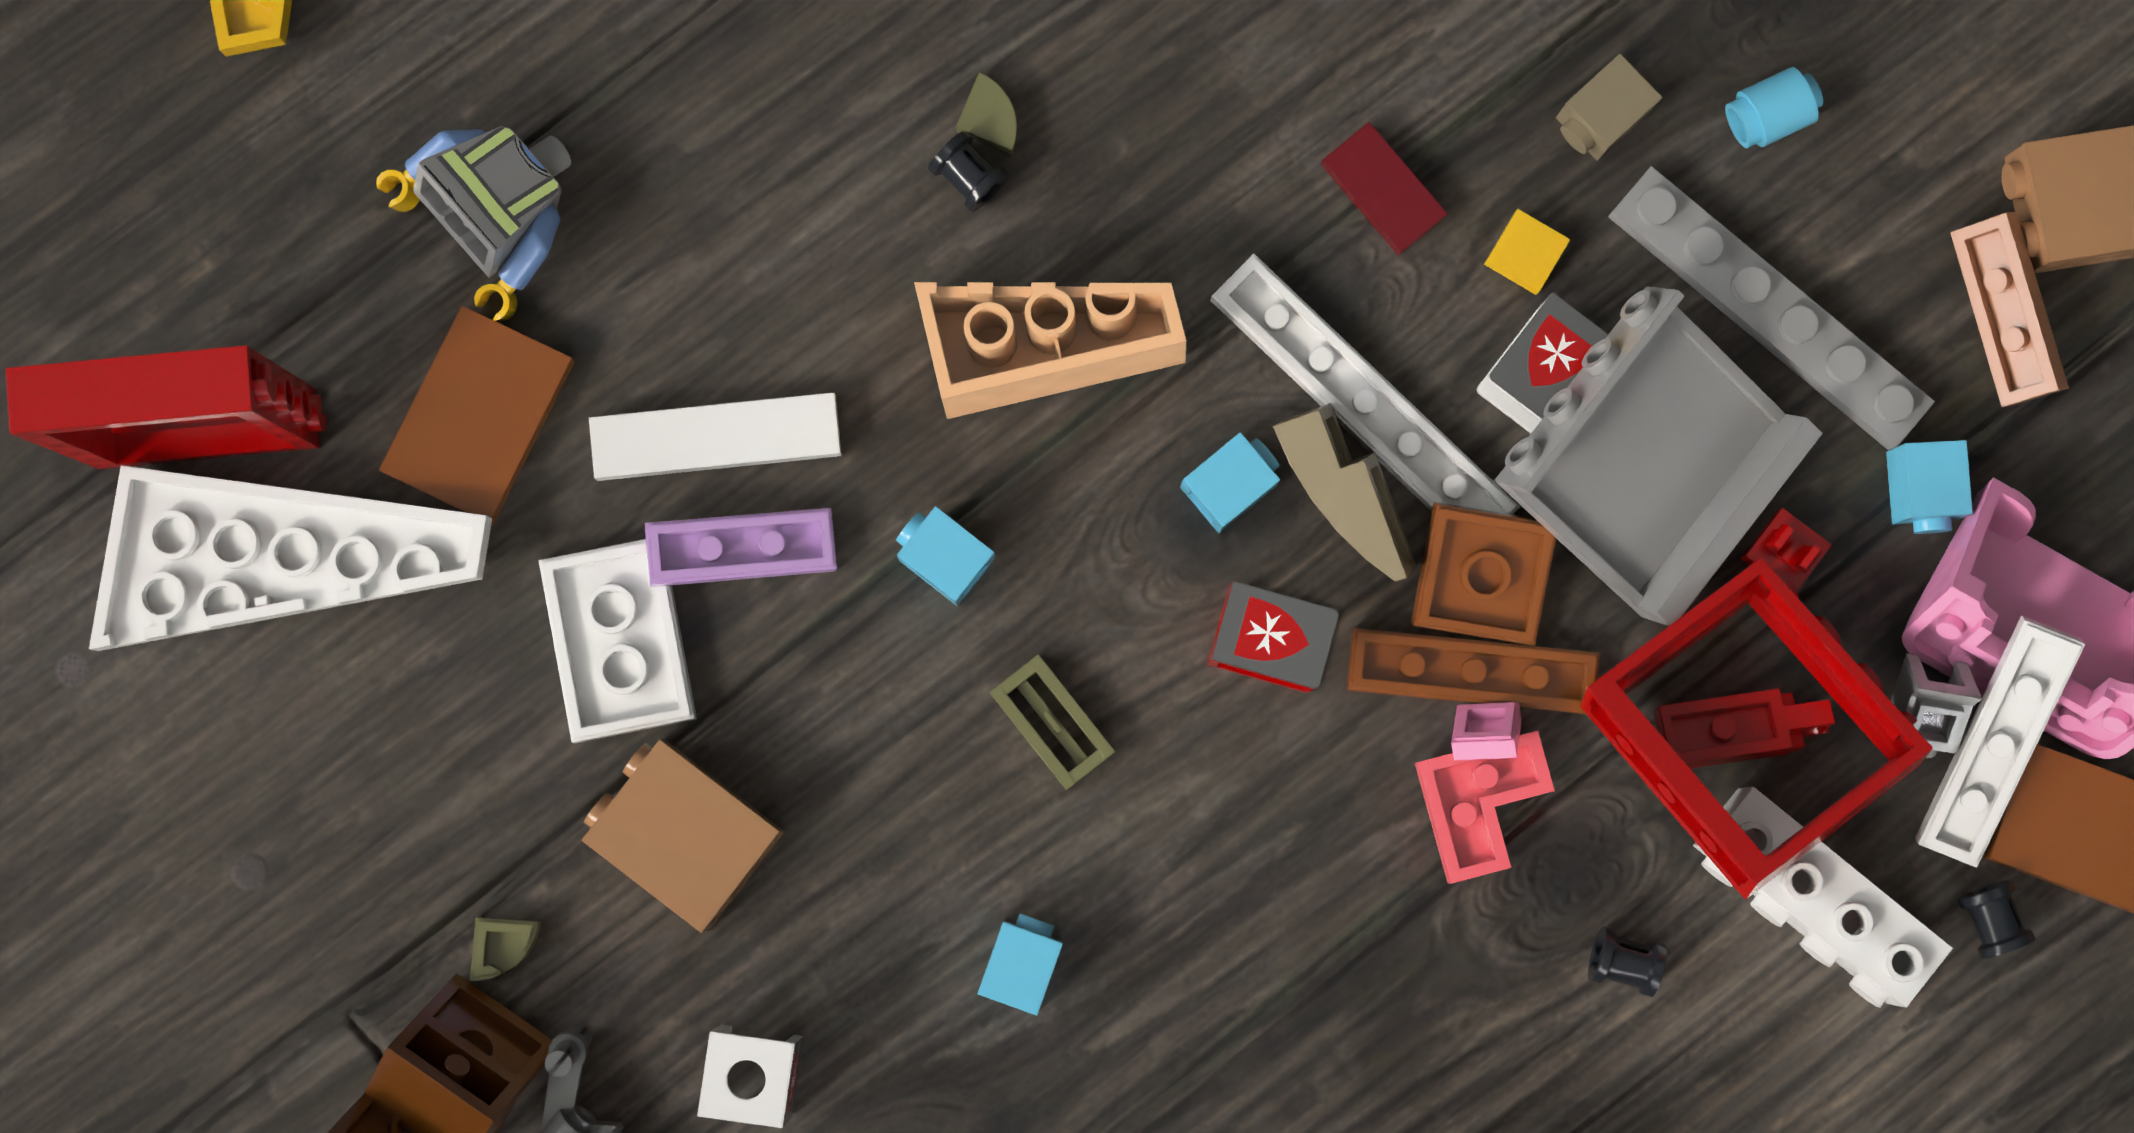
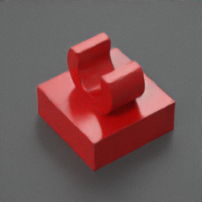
[1740,508,1832,590]

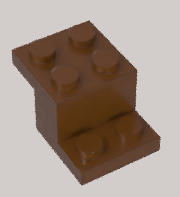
[328,973,552,1133]

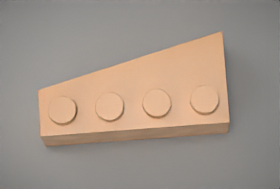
[914,282,1186,419]

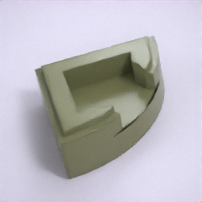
[956,72,1017,155]
[470,917,542,981]

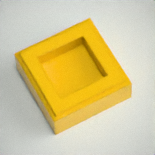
[1484,209,1570,295]

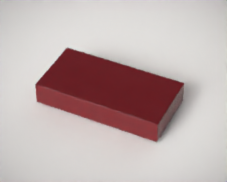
[1321,122,1448,256]

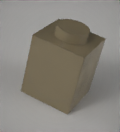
[1556,54,1663,161]

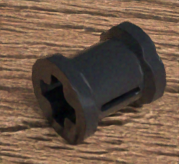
[928,131,1010,212]
[1957,880,2036,959]
[1588,927,1667,997]

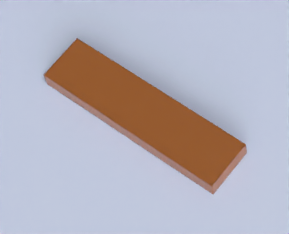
[1346,628,1600,715]

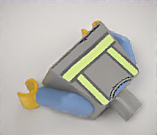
[376,126,571,321]

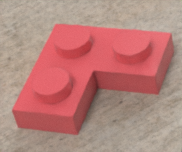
[1415,731,1555,884]

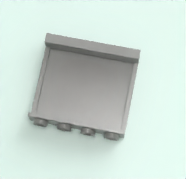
[1494,286,1823,626]

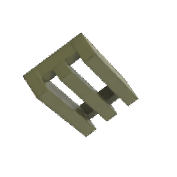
[989,654,1115,791]

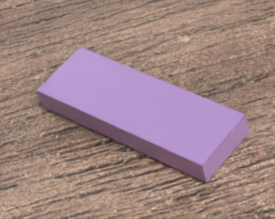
[645,508,837,587]

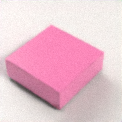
[1451,702,1522,760]

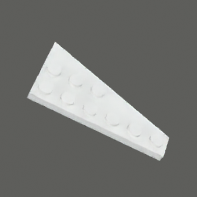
[89,465,492,651]

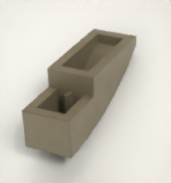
[1273,403,1417,582]

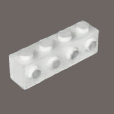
[1693,787,1953,1008]

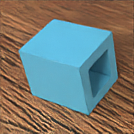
[1180,432,1280,534]
[1886,440,1973,534]
[896,506,995,606]
[977,913,1063,1016]

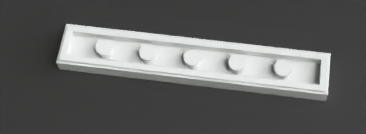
[1210,253,1520,515]

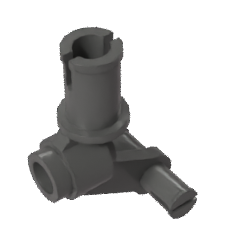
[541,1024,625,1133]

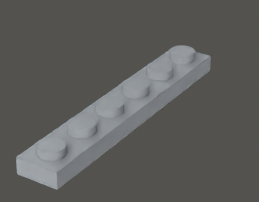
[1608,166,1935,451]

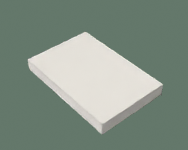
[539,539,697,743]

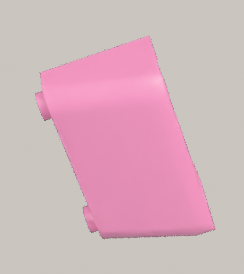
[1902,477,2134,759]

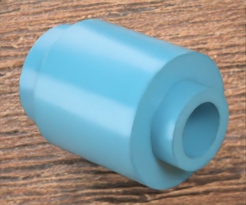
[1725,67,1823,148]

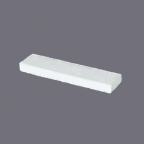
[589,393,842,481]
[1915,615,2085,868]

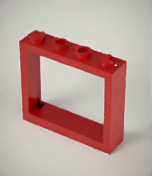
[6,345,327,469]
[1580,558,1933,900]

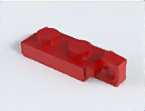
[1652,688,1835,769]

